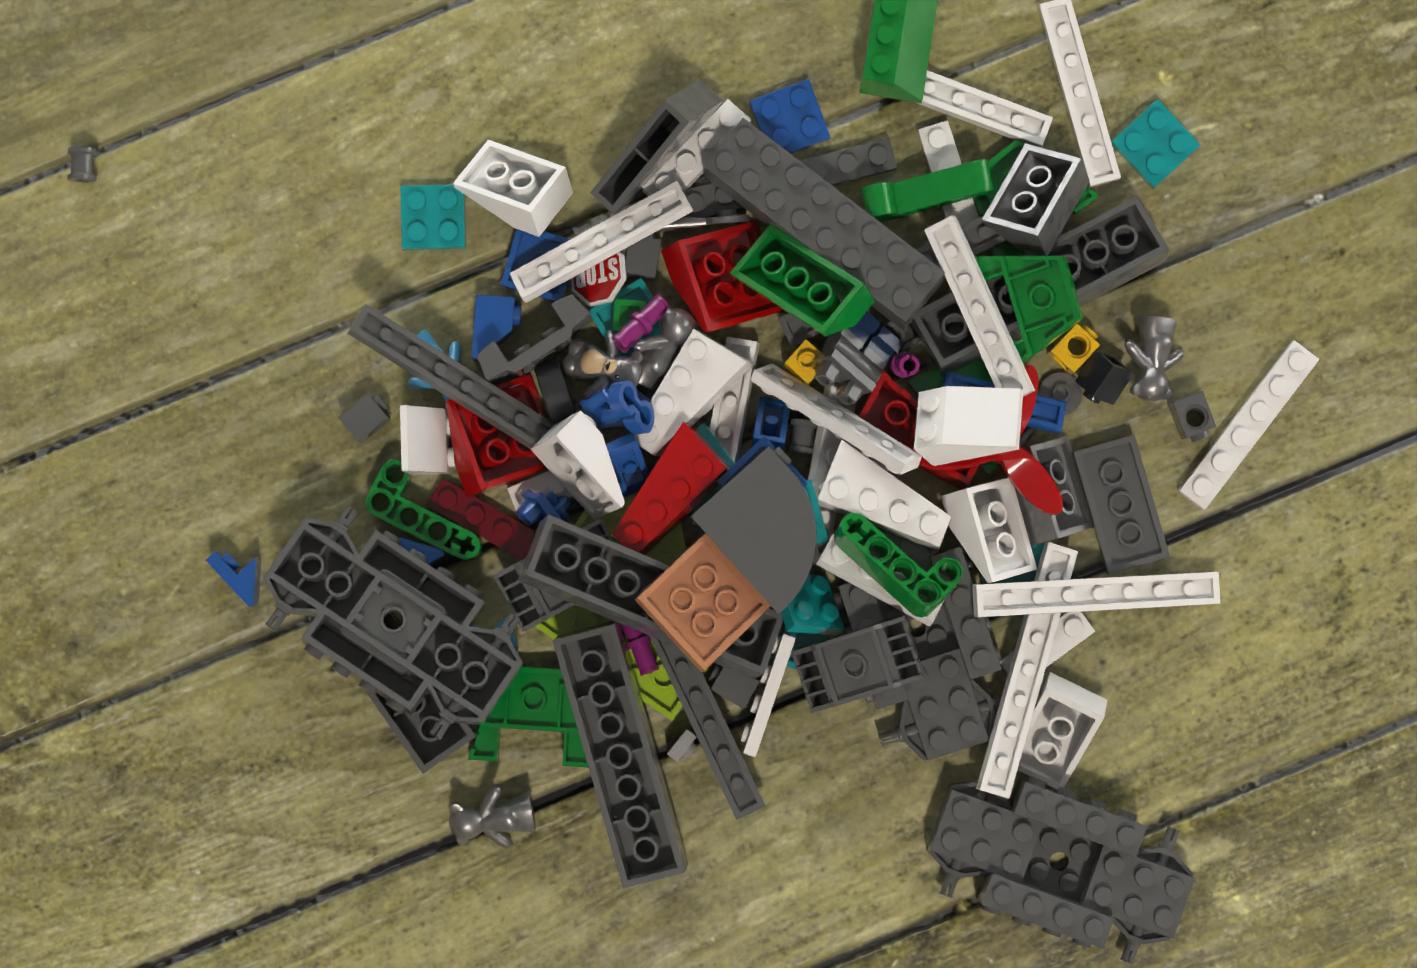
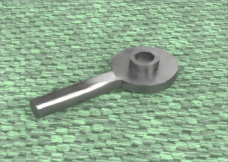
[656,209,750,232]
[1020,372,1083,448]

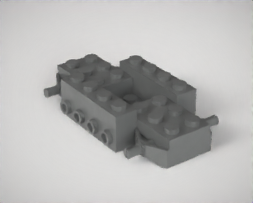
[263,506,523,740]
[819,511,1002,761]
[926,776,1195,964]

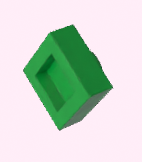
[611,298,647,332]

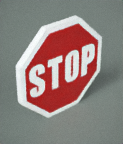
[571,252,626,307]

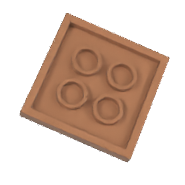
[635,533,771,672]

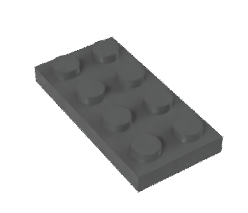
[1072,435,1170,574]

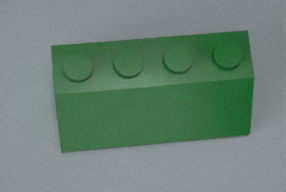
[859,0,938,104]
[730,224,875,336]

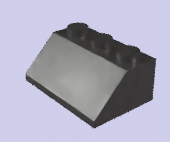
[982,144,1090,256]
[1014,436,1093,546]

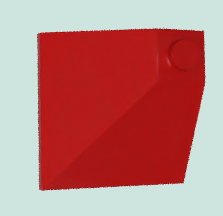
[661,221,785,333]
[445,374,548,498]

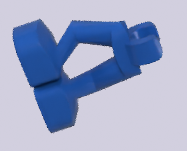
[578,380,654,435]

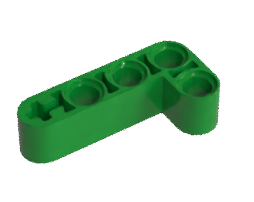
[861,159,994,222]
[366,459,483,560]
[834,513,963,618]

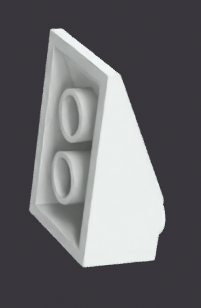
[453,140,574,237]
[914,386,1023,466]
[400,405,455,475]
[531,411,625,519]
[941,478,1037,583]
[1018,672,1107,790]

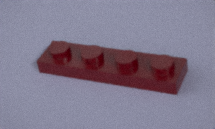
[426,478,535,560]

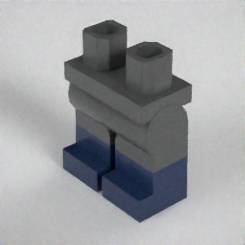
[814,311,904,406]

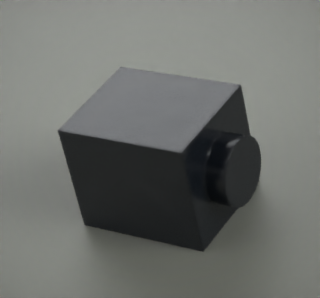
[1075,350,1134,405]

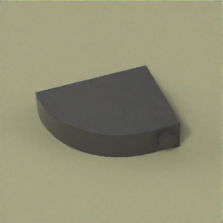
[590,79,724,214]
[691,446,817,614]

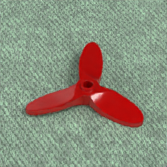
[919,365,1063,515]

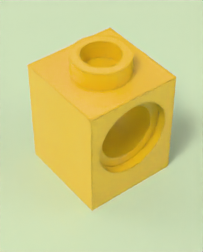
[1047,324,1100,375]
[784,339,821,385]

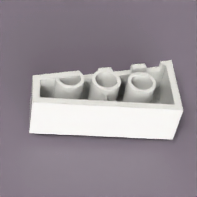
[634,329,755,457]
[818,440,951,552]

